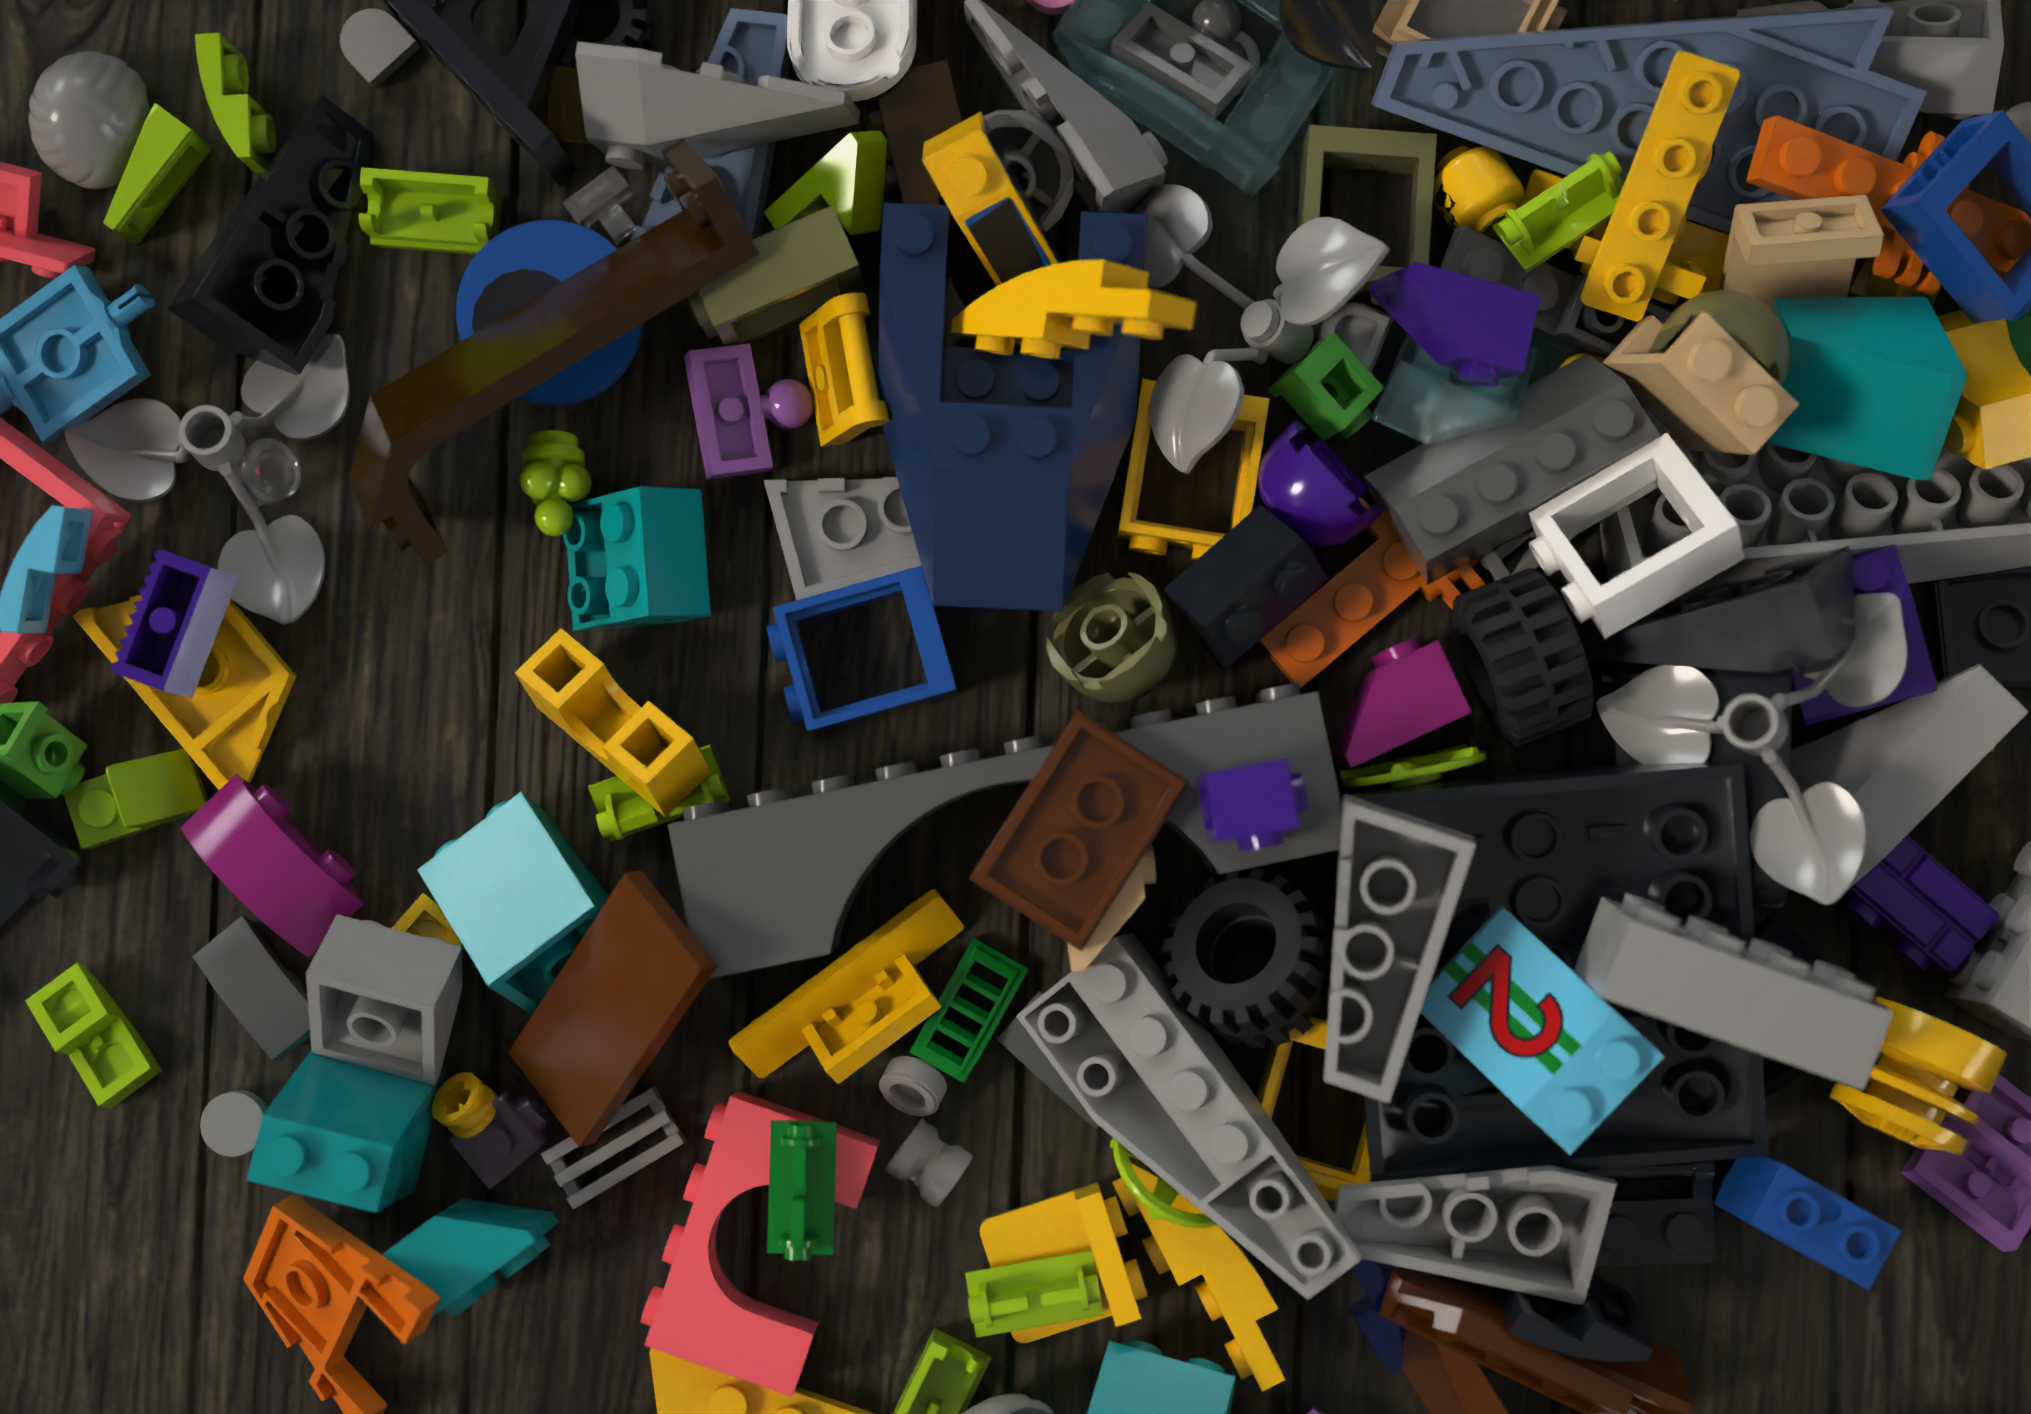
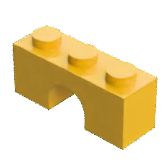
[514,628,711,817]

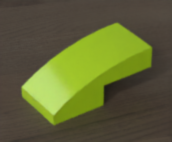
[25,963,163,1109]

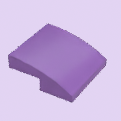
[1901,1074,2031,1252]

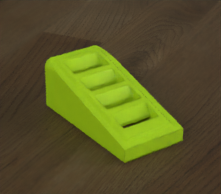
[103,103,211,246]

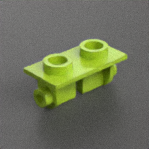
[1492,151,1624,273]
[588,744,731,842]
[965,1250,1104,1338]

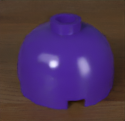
[1257,420,1382,548]

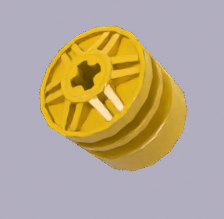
[1829,997,2007,1157]

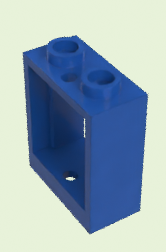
[1880,110,2031,323]
[767,565,958,734]
[1713,1156,1901,1290]

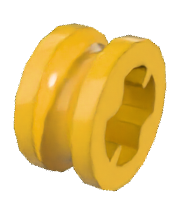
[431,1072,498,1139]

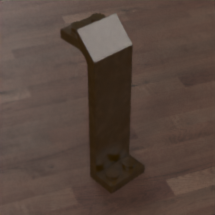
[349,139,760,565]

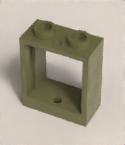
[1297,125,1437,305]
[687,205,867,346]

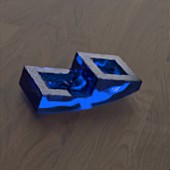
[1347,1259,1403,1375]

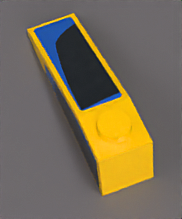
[922,112,1074,352]

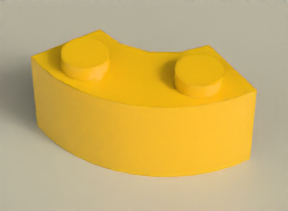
[1937,310,2031,470]

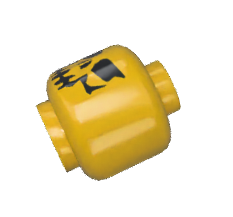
[1433,146,1525,240]

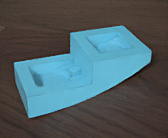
[0,505,93,634]

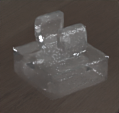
[563,165,636,244]

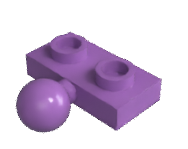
[684,344,814,480]

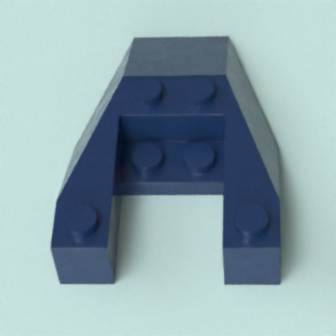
[878,203,1147,612]

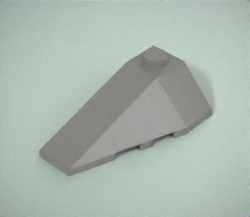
[964,0,1168,213]
[1737,0,2004,119]
[575,42,860,170]
[1791,663,2029,889]
[1333,1165,1617,1305]

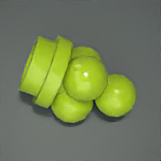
[519,430,592,537]

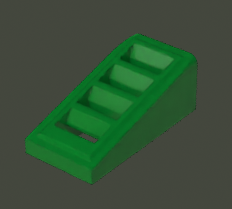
[909,938,1029,1083]

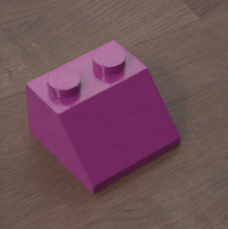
[1332,636,1471,771]

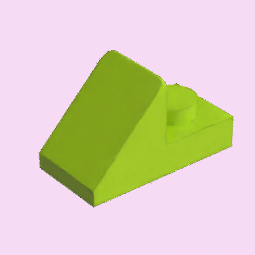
[764,130,888,235]
[64,749,208,849]

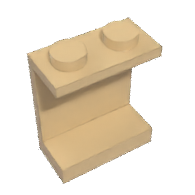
[1719,195,1884,310]
[1602,312,1799,455]

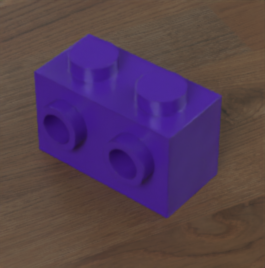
[1195,759,1308,851]

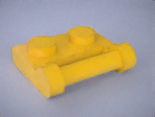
[799,293,890,447]

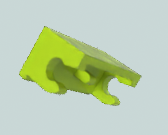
[358,167,503,255]
[893,1328,992,1414]

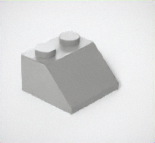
[306,914,462,1086]

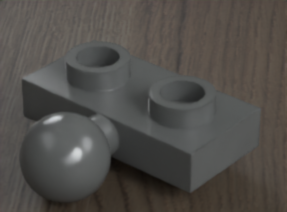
[1110,0,1253,120]

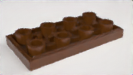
[508,870,718,1147]

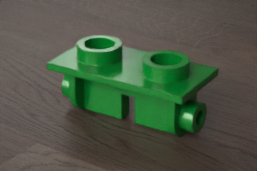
[767,1120,837,1260]

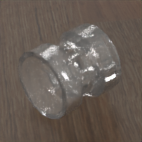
[884,1118,974,1208]

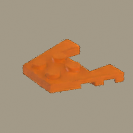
[243,1194,441,1414]

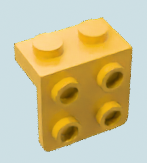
[980,1182,1148,1344]

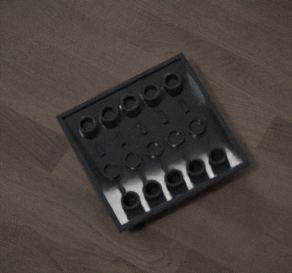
[1340,762,1769,1182]

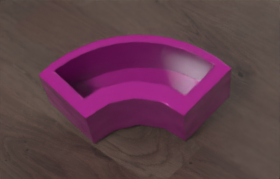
[181,774,364,958]

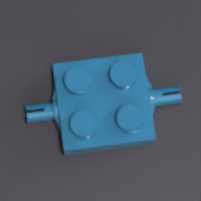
[0,265,155,442]

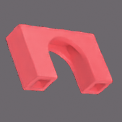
[640,1090,881,1397]

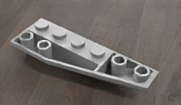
[1016,933,1362,1300]

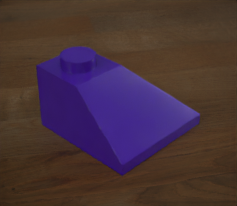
[1370,262,1541,387]

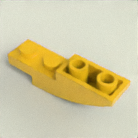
[950,260,1196,359]
[1112,1156,1285,1392]

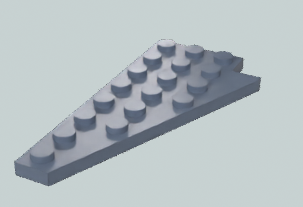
[1371,6,1927,234]

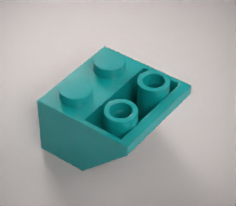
[563,486,711,631]
[382,1198,559,1319]

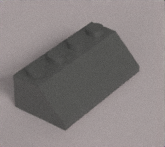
[1364,353,1660,585]

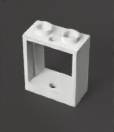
[1528,433,1745,639]

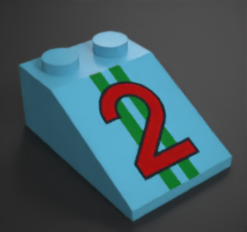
[1420,905,1665,1155]

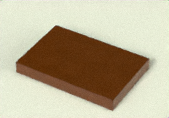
[969,710,1190,952]

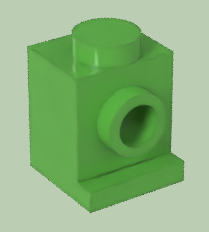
[1268,331,1384,441]
[0,701,88,799]

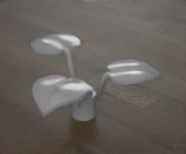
[1132,184,1389,474]
[64,334,350,624]
[1597,593,1908,905]

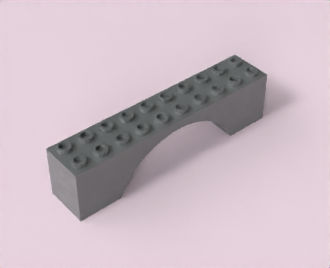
[668,683,1342,979]

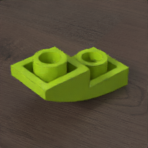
[195,33,276,174]

